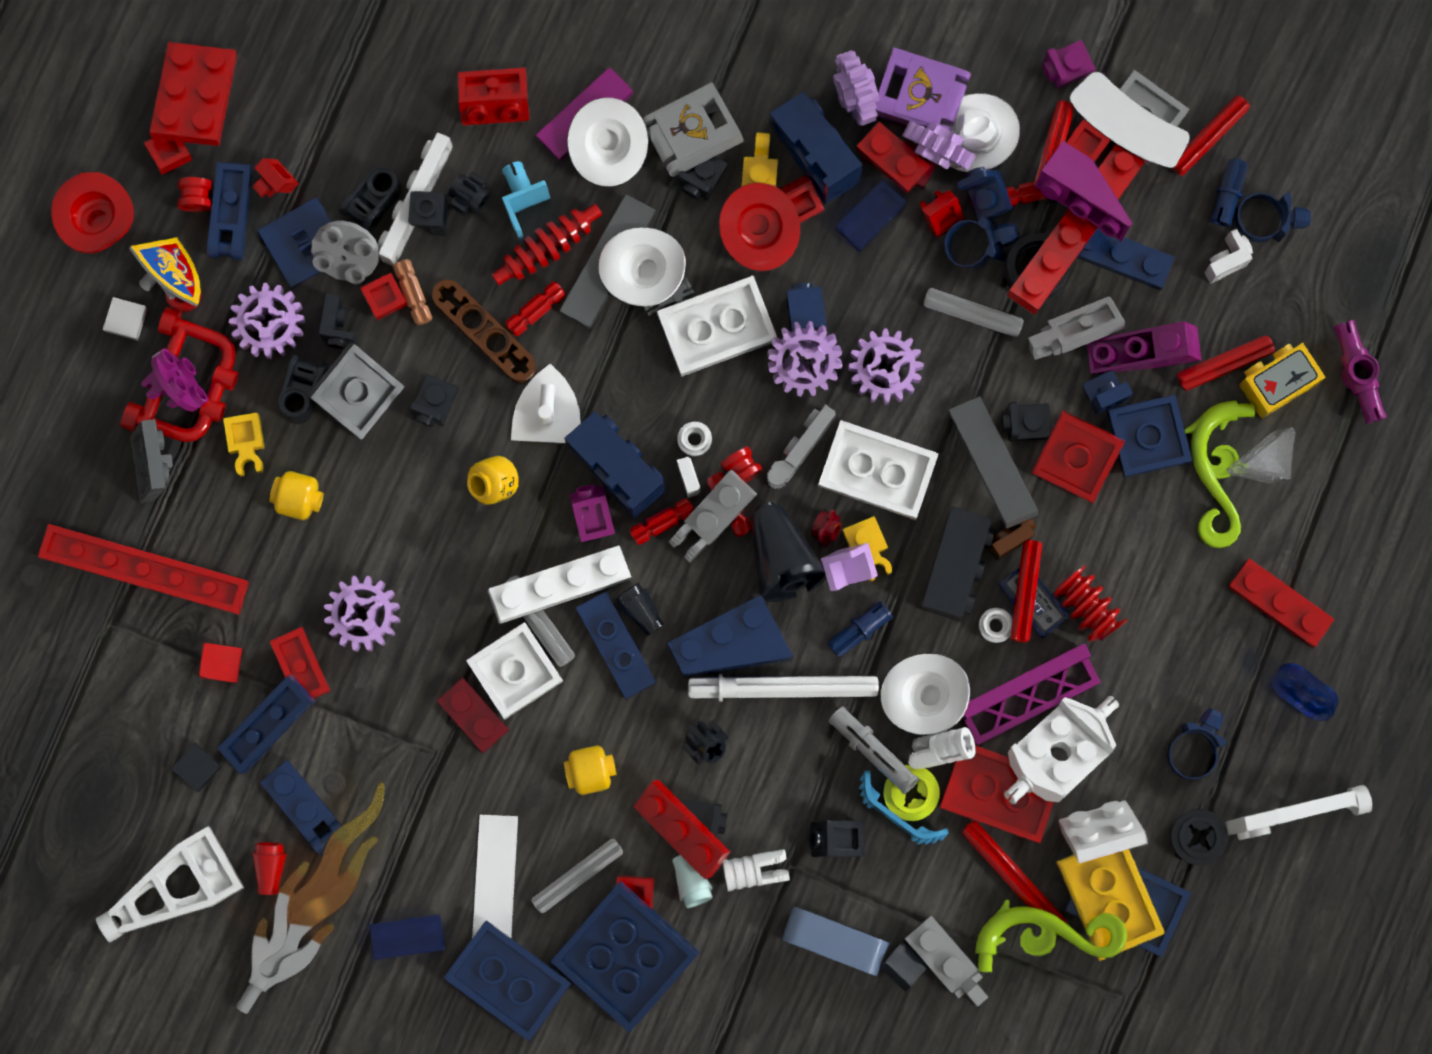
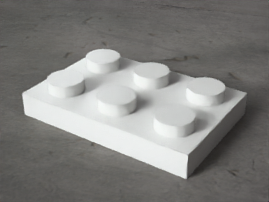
[657,276,777,377]
[818,420,939,520]

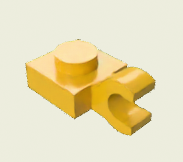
[742,132,778,187]

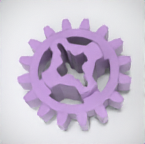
[833,50,880,126]
[903,121,976,170]
[229,283,306,359]
[767,321,842,397]
[848,328,924,405]
[324,576,401,652]

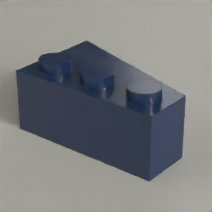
[769,91,863,205]
[564,411,665,520]
[667,595,793,678]

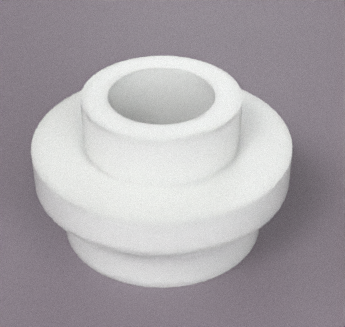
[678,422,712,456]
[979,608,1013,643]

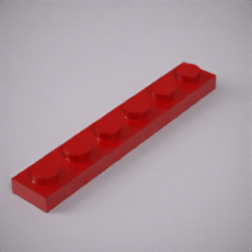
[1006,144,1145,315]
[38,524,249,615]

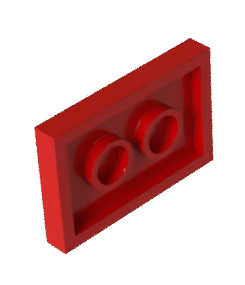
[150,42,237,146]
[939,745,1054,844]

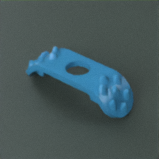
[859,770,949,845]

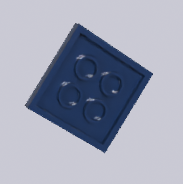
[550,881,700,1033]

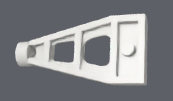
[1223,785,1372,840]
[96,826,245,942]

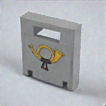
[643,82,744,177]

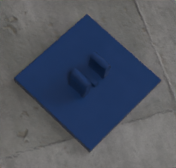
[258,197,345,289]

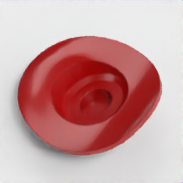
[51,172,134,254]
[719,183,800,271]

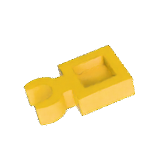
[223,413,265,476]
[842,516,892,582]

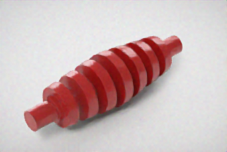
[491,204,602,286]

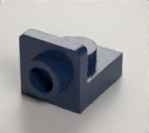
[957,167,1013,221]
[1082,371,1133,416]

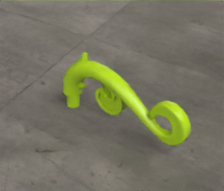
[1184,400,1255,548]
[975,899,1127,972]

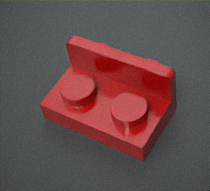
[458,68,530,125]

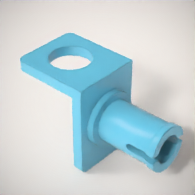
[502,161,550,243]

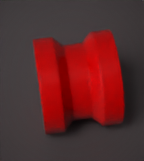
[177,177,212,212]
[720,446,763,483]

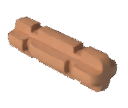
[393,259,432,326]

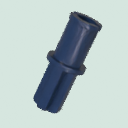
[1210,158,1248,227]
[828,601,893,657]

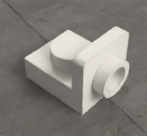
[1204,229,1253,284]

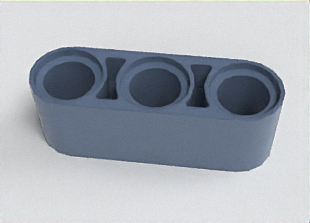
[781,906,889,976]

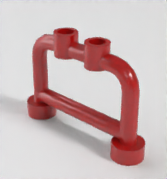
[120,307,239,442]

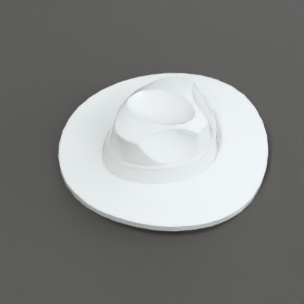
[940,94,1020,172]
[568,98,648,186]
[599,228,686,306]
[881,654,970,735]

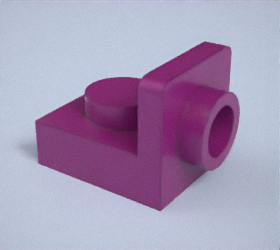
[1042,40,1096,89]
[570,484,615,542]

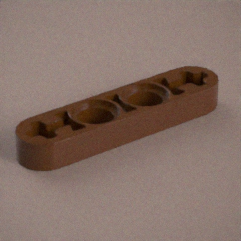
[432,279,536,383]

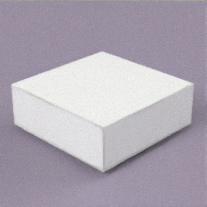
[103,297,148,341]
[677,457,700,498]

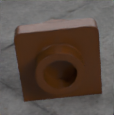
[990,518,1036,561]

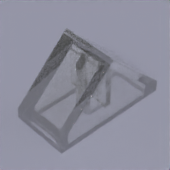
[1226,427,1296,484]

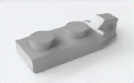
[1028,296,1125,359]
[905,916,988,1006]

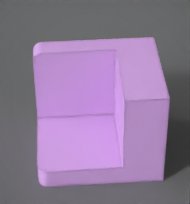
[821,543,878,591]

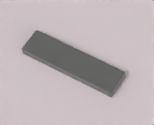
[560,194,656,329]
[949,397,1039,529]

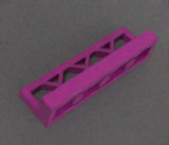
[962,643,1101,746]

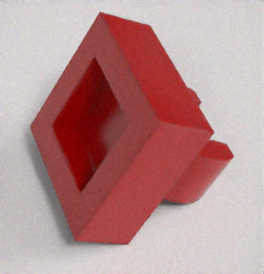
[253,158,299,197]
[920,190,964,238]

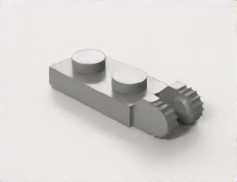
[767,404,836,490]
[669,470,757,562]

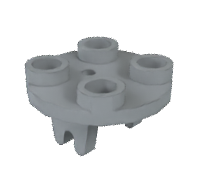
[311,221,380,284]

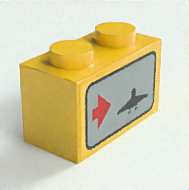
[1239,343,1326,419]

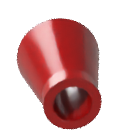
[252,842,287,895]

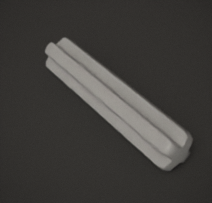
[924,288,1023,337]
[505,575,575,667]
[531,839,623,913]

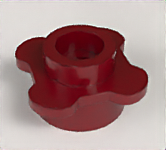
[811,510,841,547]

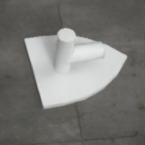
[511,364,580,443]

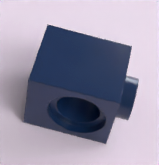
[786,283,827,332]

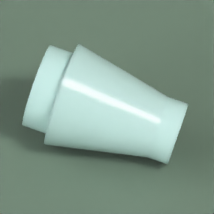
[672,855,713,908]

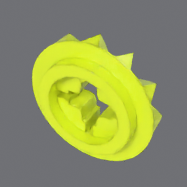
[883,765,940,821]

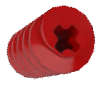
[1053,565,1128,642]

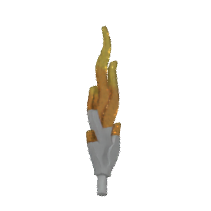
[235,782,384,1014]

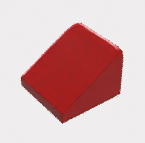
[779,176,824,223]
[199,643,242,683]

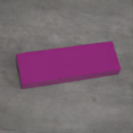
[536,67,633,162]

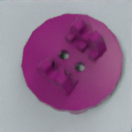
[141,348,208,412]

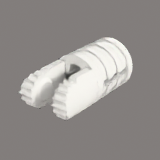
[908,727,975,769]
[722,849,790,892]

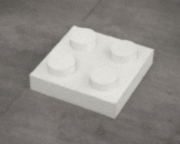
[466,622,563,719]
[1059,800,1147,863]

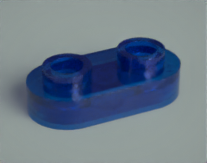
[1272,663,1339,721]

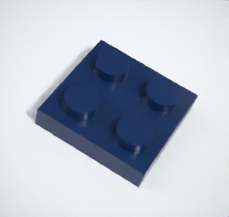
[1107,395,1192,478]

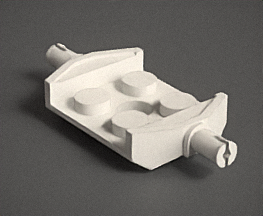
[1004,696,1119,804]

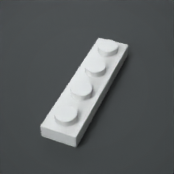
[378,132,453,266]
[488,546,631,624]

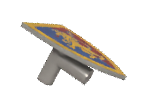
[129,237,201,307]

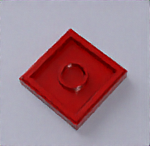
[1031,410,1125,503]

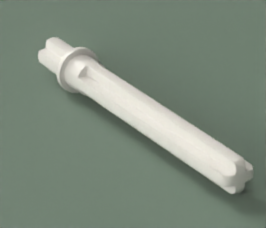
[688,674,879,702]

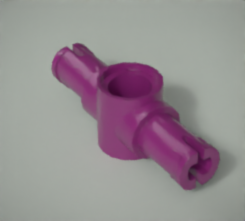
[1333,320,1387,425]

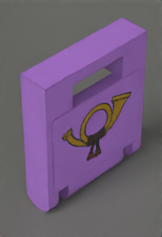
[875,48,971,132]

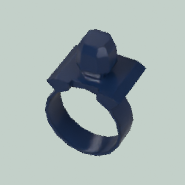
[1235,191,1311,243]
[944,216,1020,269]
[1167,708,1227,780]

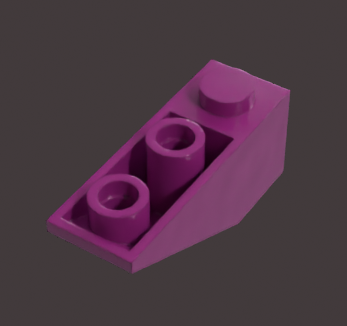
[1035,141,1132,242]
[1087,321,1202,375]

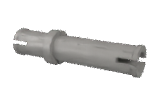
[829,706,919,794]

